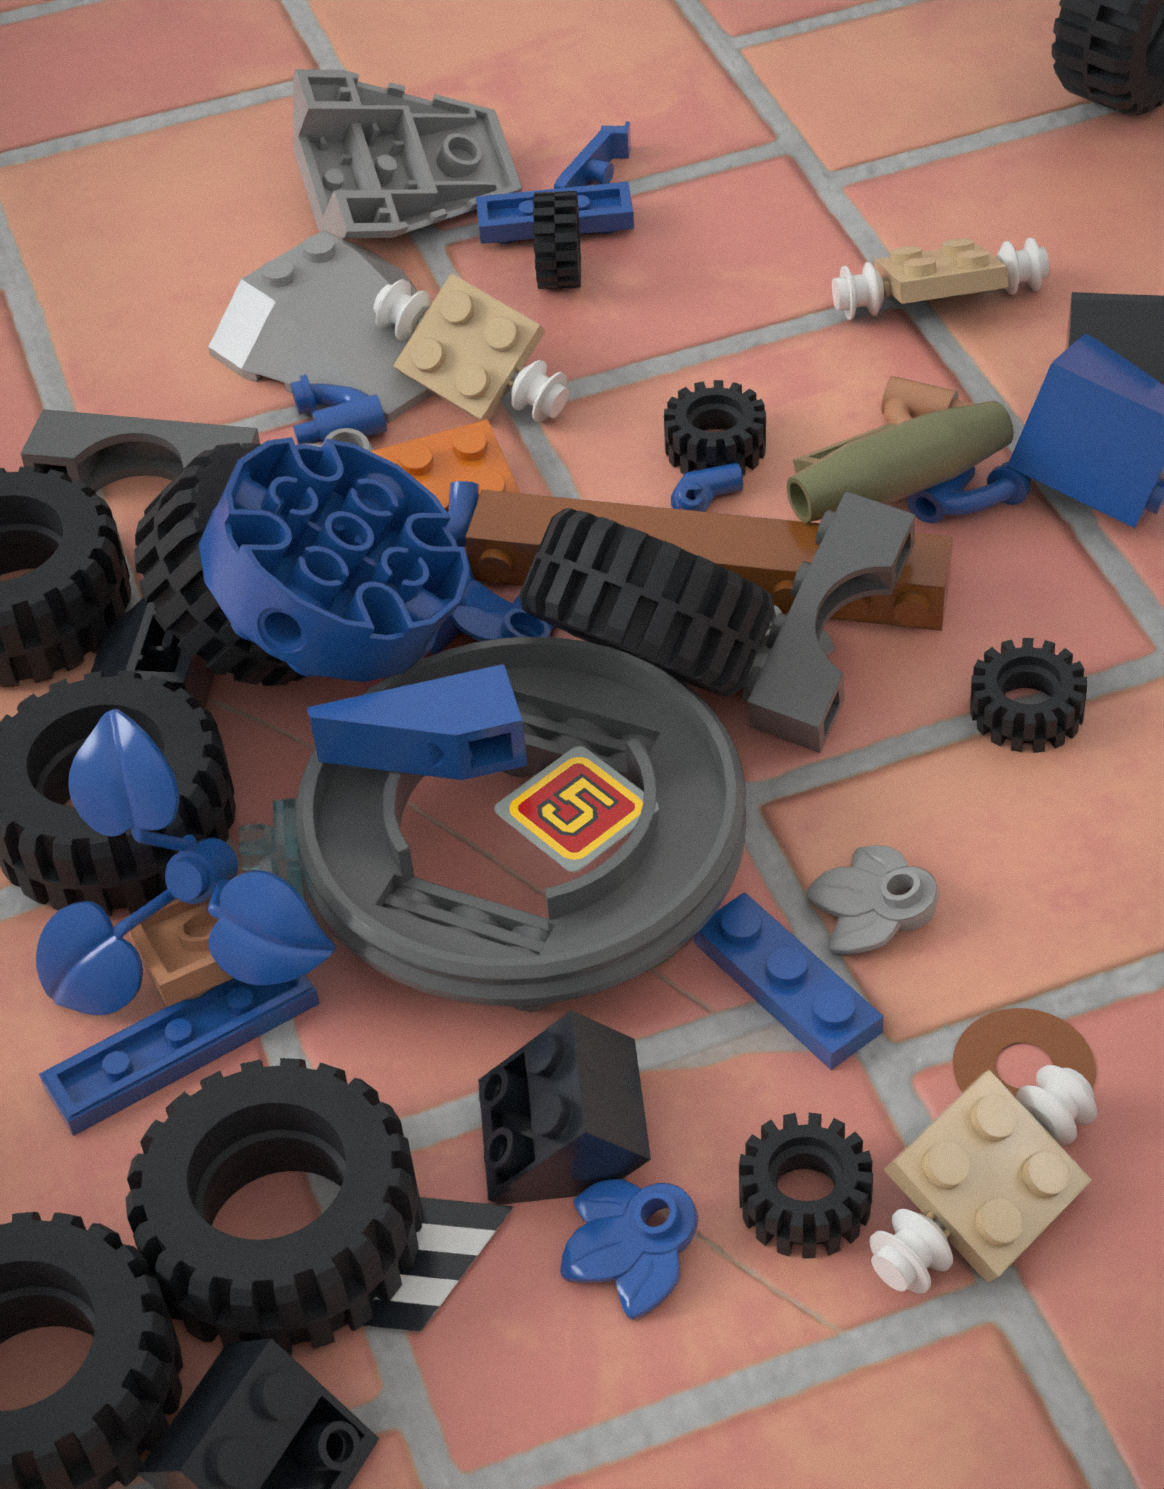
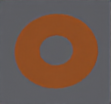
[953,1008,1096,1098]

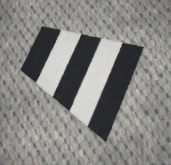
[347,1197,514,1332]

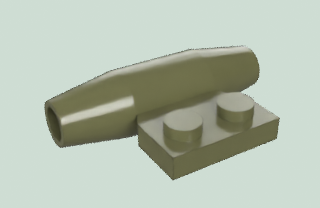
[786,401,1014,523]

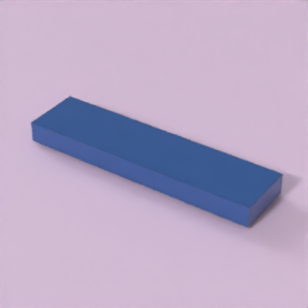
[39,974,320,1136]

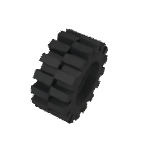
[533,191,581,289]
[664,380,766,476]
[970,638,1087,753]
[739,1112,874,1259]

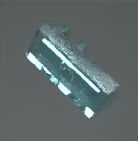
[239,798,305,900]

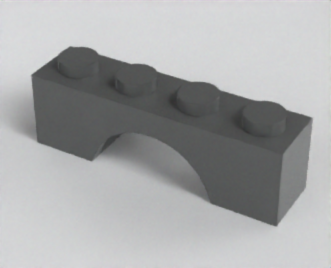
[20,409,260,492]
[742,491,915,753]

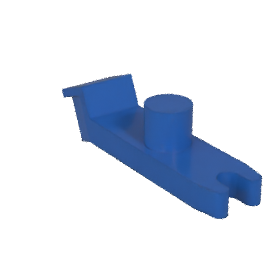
[554,121,631,189]

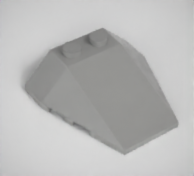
[293,69,522,238]
[208,230,434,423]

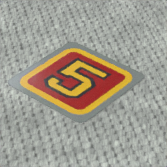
[494,746,659,872]

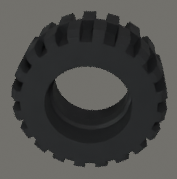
[1052,0,1164,116]
[134,443,306,686]
[0,467,131,687]
[519,508,775,697]
[0,671,236,916]
[125,1058,422,1355]
[0,1212,183,1489]

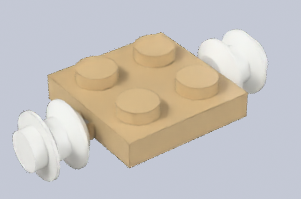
[832,237,1049,320]
[374,273,569,422]
[870,1065,1097,1294]

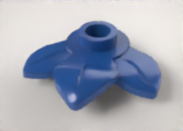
[450,580,555,642]
[560,1179,698,1320]

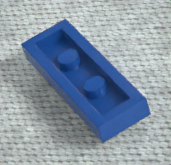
[476,181,634,244]
[694,892,884,1070]

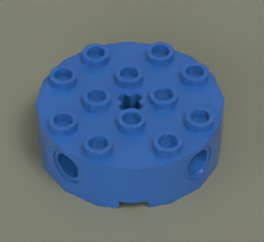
[199,437,470,682]

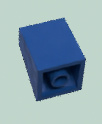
[1007,334,1164,528]

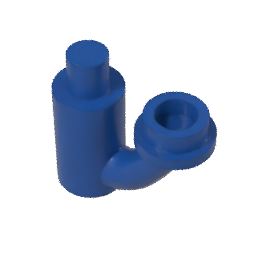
[290,374,387,444]
[907,462,1031,523]

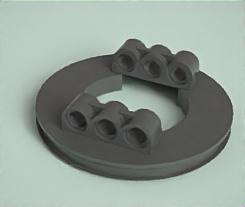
[295,637,746,1012]

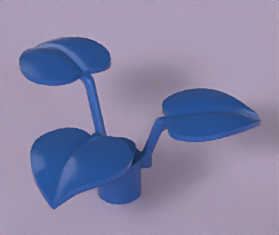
[36,708,336,1015]

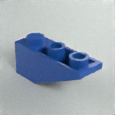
[307,664,528,780]

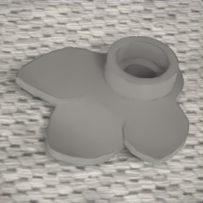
[806,845,939,955]

